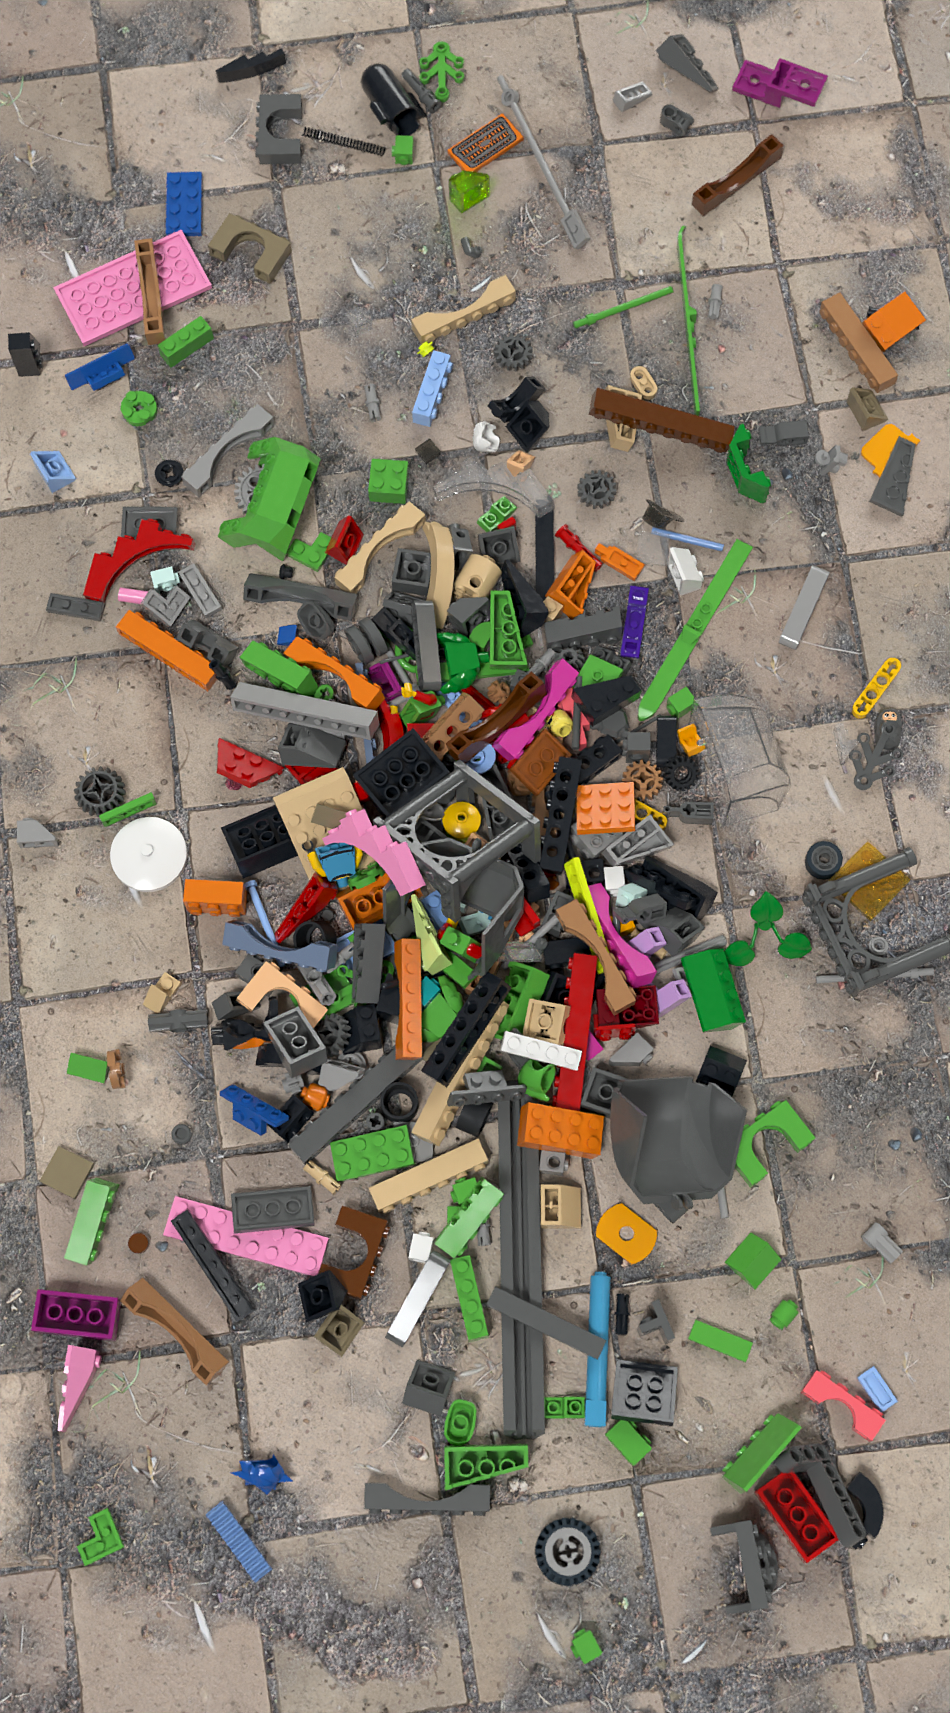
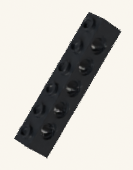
[538,756,582,876]
[421,972,512,1088]

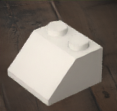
[667,547,704,596]

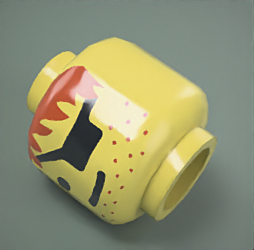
[546,710,573,737]

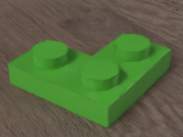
[286,532,331,572]
[77,1508,124,1566]

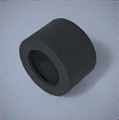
[293,920,337,948]
[380,1082,419,1122]
[456,1102,493,1138]

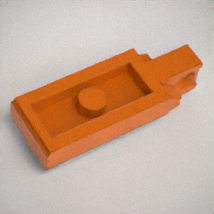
[594,543,645,582]

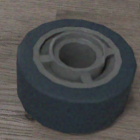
[805,841,843,880]

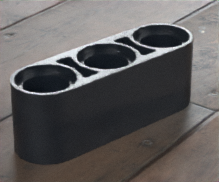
[656,715,676,768]

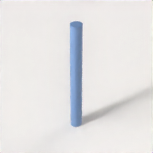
[651,527,724,551]

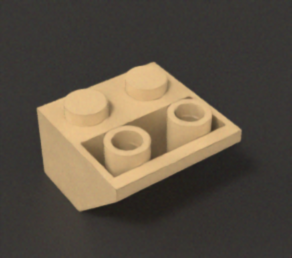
[540,1185,581,1229]

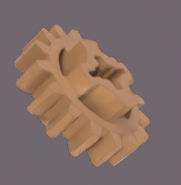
[622,760,663,802]

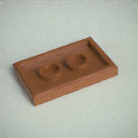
[509,728,572,796]

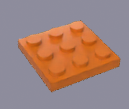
[577,782,635,835]

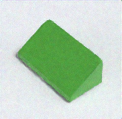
[67,1053,109,1084]

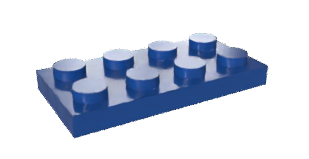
[166,171,202,237]

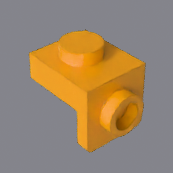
[677,724,706,757]

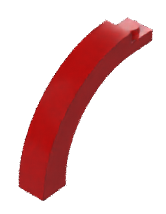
[352,699,404,805]

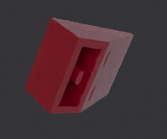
[596,985,659,1029]

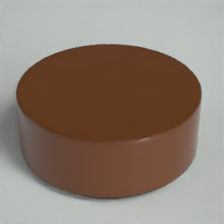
[128,1233,149,1254]

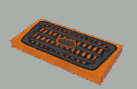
[448,113,524,176]

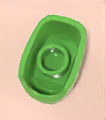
[444,1399,476,1446]

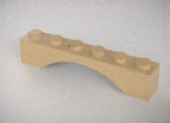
[411,275,516,345]
[334,502,426,594]

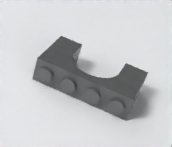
[255,94,302,164]

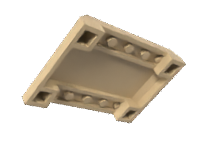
[273,767,375,893]

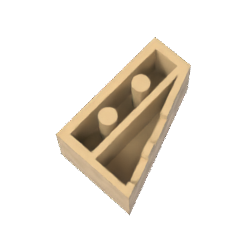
[605,385,642,452]

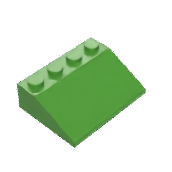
[722,1413,802,1494]

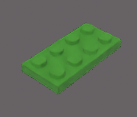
[330,1125,415,1182]

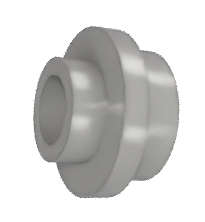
[869,936,888,956]

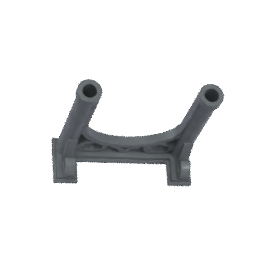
[802,847,950,998]

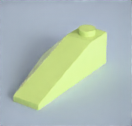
[411,894,453,975]

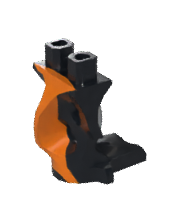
[211,996,278,1051]

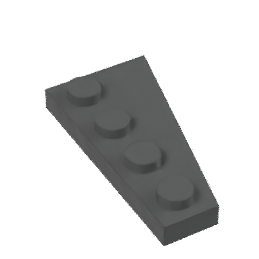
[869,436,916,517]

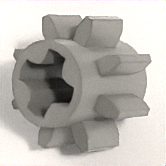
[281,1072,305,1096]

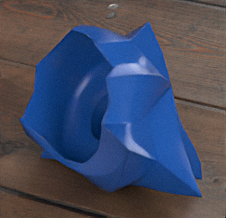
[231,1454,294,1495]

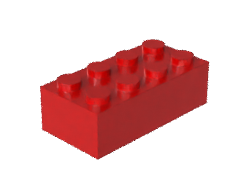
[754,1472,838,1564]

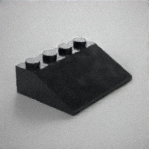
[353,728,450,819]
[221,805,298,879]

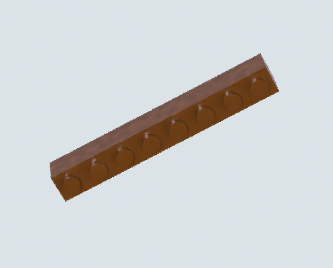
[588,388,735,453]

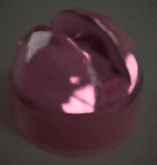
[225,778,242,790]

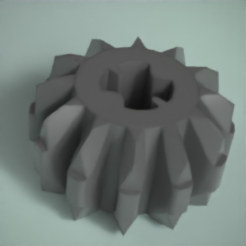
[553,646,586,672]

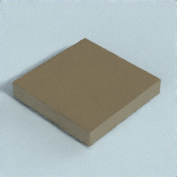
[39,1146,94,1199]

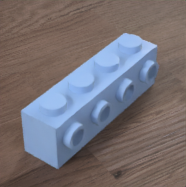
[412,350,453,427]

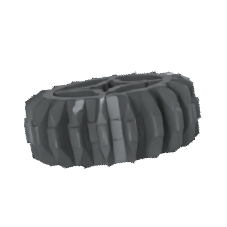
[74,766,126,817]

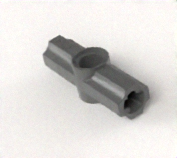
[148,1009,209,1033]

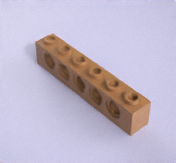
[422,692,484,761]

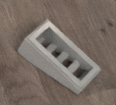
[613,82,653,112]

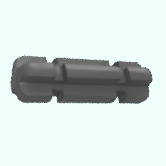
[523,937,548,967]

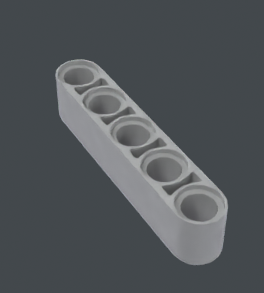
[779,565,830,650]

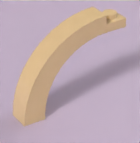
[422,522,454,629]

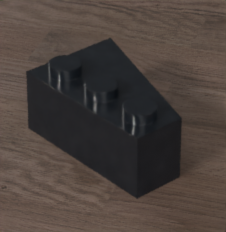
[571,675,642,727]

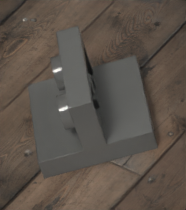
[382,590,426,628]
[637,1299,675,1345]

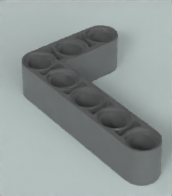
[775,1443,866,1548]

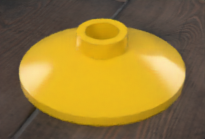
[442,802,481,839]

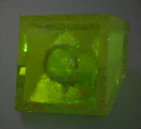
[448,170,490,214]

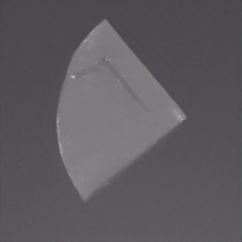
[334,621,353,639]

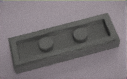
[46,593,105,622]

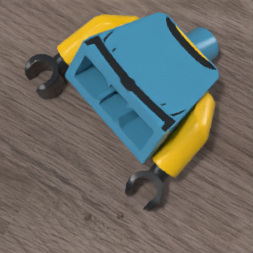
[302,840,363,888]

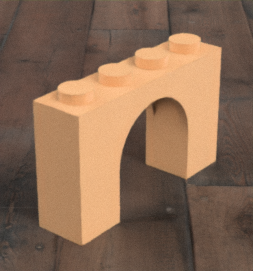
[236,961,328,1028]

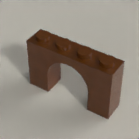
[318,1206,391,1300]

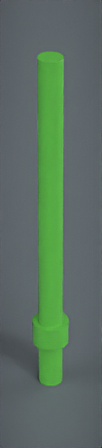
[573,286,673,329]

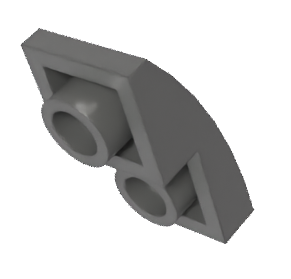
[592,646,632,678]

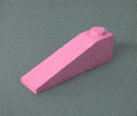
[58,1345,101,1432]

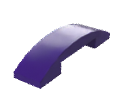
[620,586,649,659]

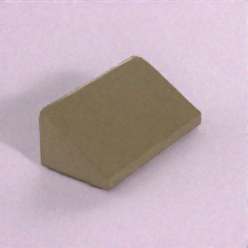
[311,804,346,829]

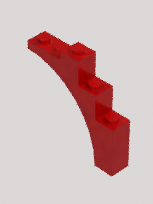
[83,518,196,603]

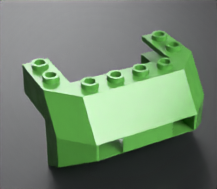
[218,437,321,562]

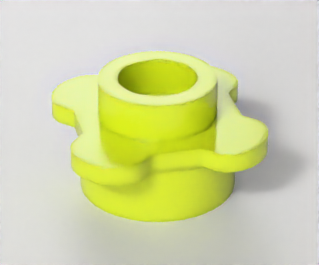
[417,341,434,357]

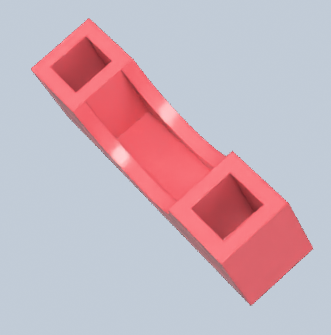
[801,1370,886,1442]

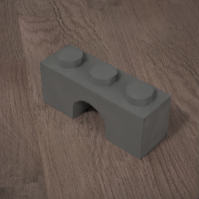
[176,619,239,666]

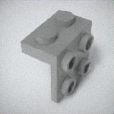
[569,822,623,860]

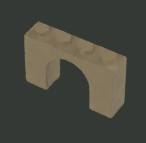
[208,213,292,284]

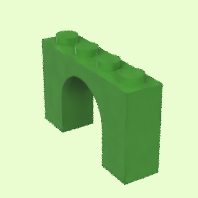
[735,1100,815,1188]

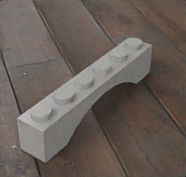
[181,404,275,498]

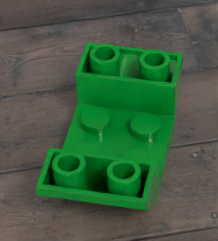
[726,423,771,504]

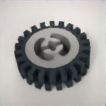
[535,1518,601,1586]

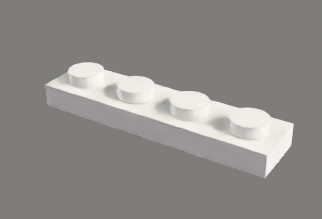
[500,1031,582,1071]

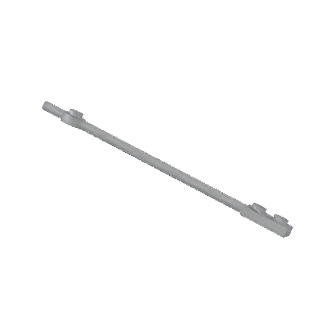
[497,75,591,249]

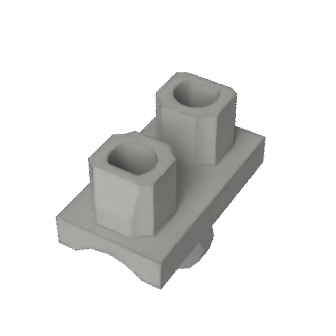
[814,445,848,476]

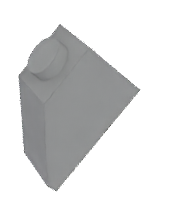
[17,818,59,848]
[609,1032,654,1067]
[318,1058,366,1091]

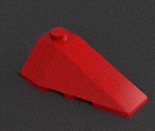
[274,871,338,943]

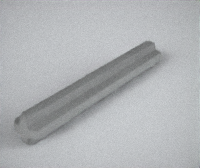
[654,935,727,973]

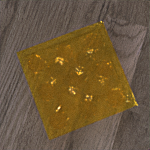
[828,841,910,921]

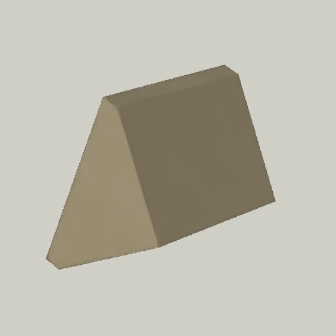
[847,387,888,431]
[314,1305,365,1357]

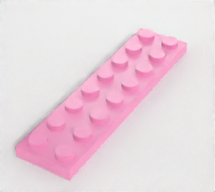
[163,1196,329,1277]

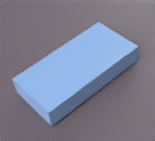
[857,1366,898,1413]

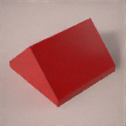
[325,515,364,565]

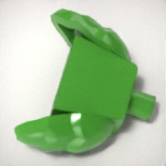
[421,975,463,1043]

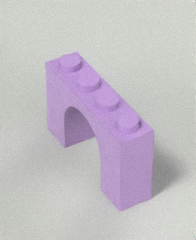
[627,927,692,1018]

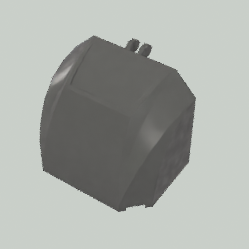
[610,1076,747,1210]

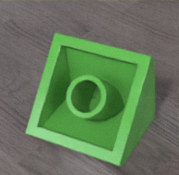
[724,1233,782,1290]

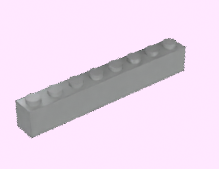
[230,682,380,740]

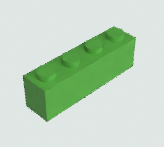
[450,1255,489,1342]

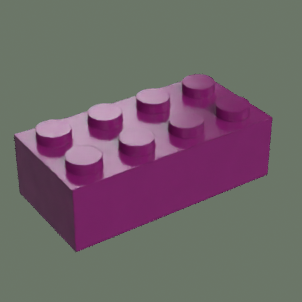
[31,1289,122,1341]

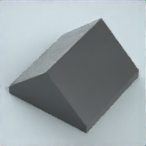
[478,526,520,567]

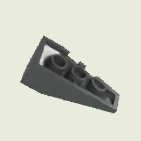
[655,34,719,92]

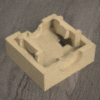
[523,998,571,1045]

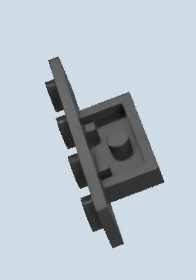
[447,1070,527,1107]

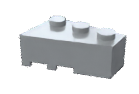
[602,815,674,867]

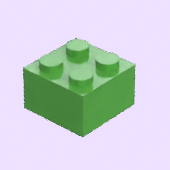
[368,459,409,504]

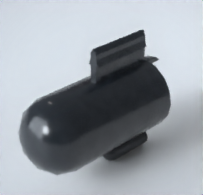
[360,63,428,136]

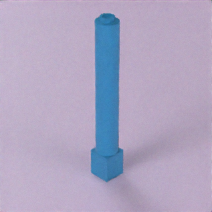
[584,1272,611,1428]

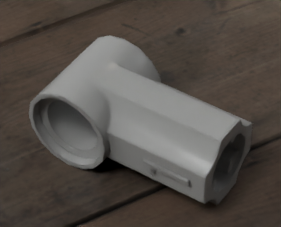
[861,1222,903,1264]

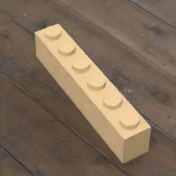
[369,1139,488,1214]

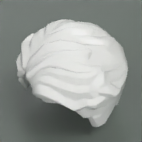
[472,421,499,452]

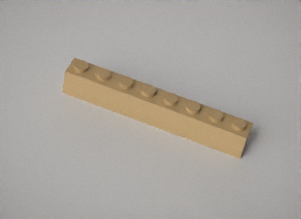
[411,1001,509,1147]

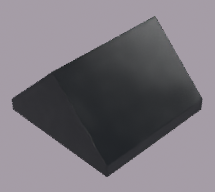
[298,1270,347,1323]

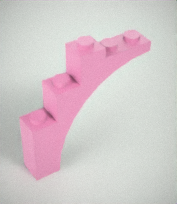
[322,809,426,897]

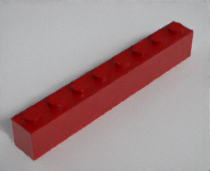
[552,953,597,1112]

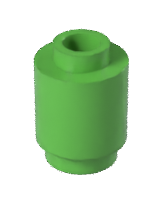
[769,1299,799,1331]

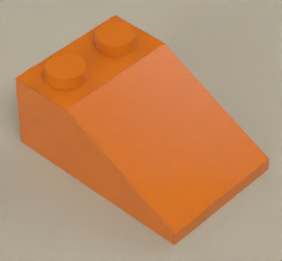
[862,291,926,353]

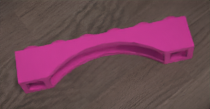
[492,658,579,761]
[588,883,657,988]

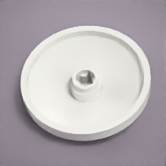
[110,817,187,892]

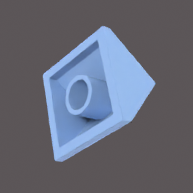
[30,451,76,493]

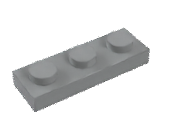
[178,563,222,618]

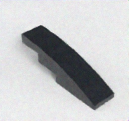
[215,48,286,83]
[371,607,441,661]

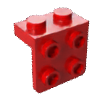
[593,1014,636,1041]

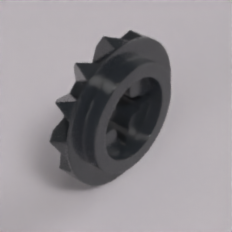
[155,460,184,488]

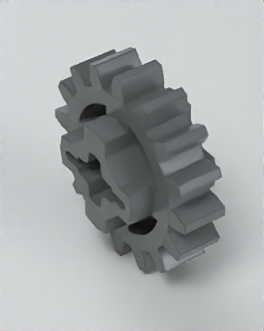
[494,333,533,371]
[577,470,617,509]
[315,1013,351,1057]

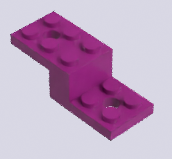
[732,58,828,108]

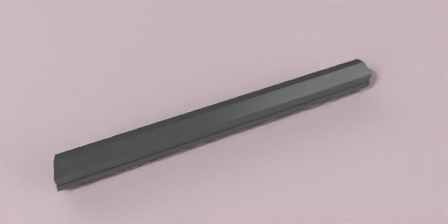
[498,1080,545,1440]

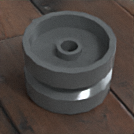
[344,617,388,665]

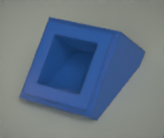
[277,625,298,646]

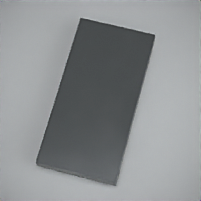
[231,1186,315,1234]

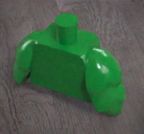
[437,632,489,694]

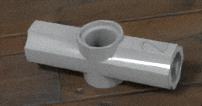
[298,966,337,1006]

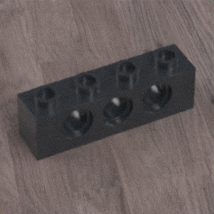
[548,734,623,801]
[501,842,550,903]

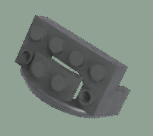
[710,1520,778,1615]

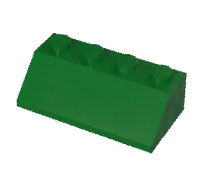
[681,949,746,1032]

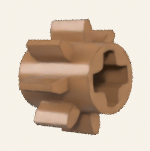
[487,680,510,704]

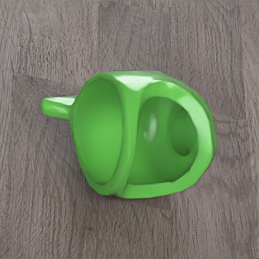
[518,1059,556,1101]

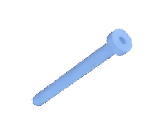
[244,880,285,967]

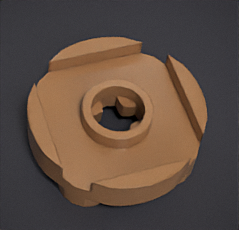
[107,1049,126,1089]

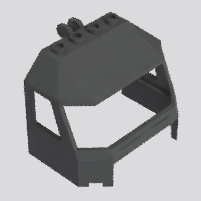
[382,838,524,980]

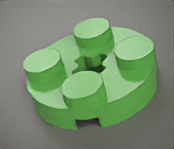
[121,391,157,426]
[347,861,385,890]

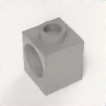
[539,1150,569,1176]

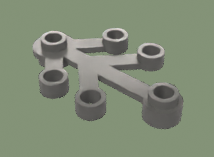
[849,721,904,790]

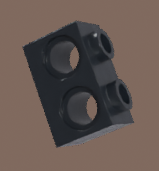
[564,859,605,891]
[267,1094,314,1143]

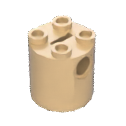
[452,554,502,599]

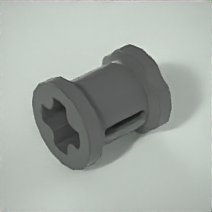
[366,1113,385,1133]

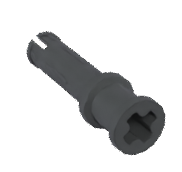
[401,68,442,113]

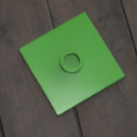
[573,654,623,688]

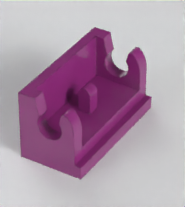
[368,662,402,703]

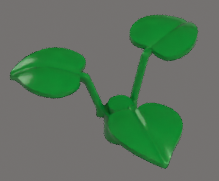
[724,891,812,966]

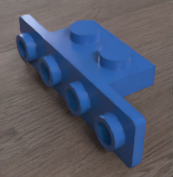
[65,344,135,391]
[220,1084,289,1136]

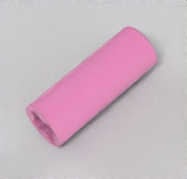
[118,587,148,604]

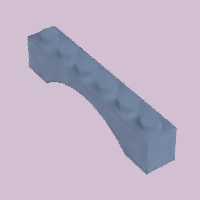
[222,920,338,972]

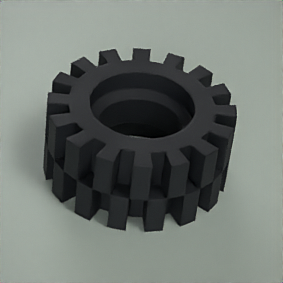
[662,754,700,791]

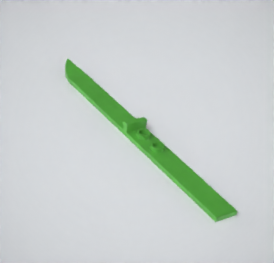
[677,226,700,416]
[638,539,753,721]

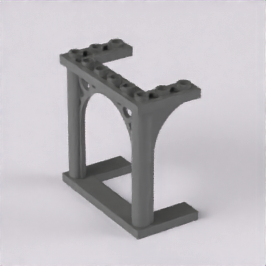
[373,759,541,923]

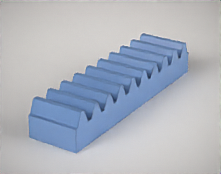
[206,1501,272,1583]

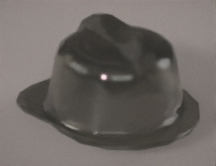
[643,499,684,528]

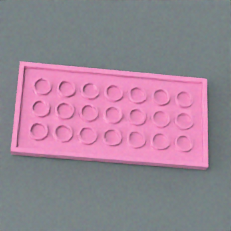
[53,230,212,346]

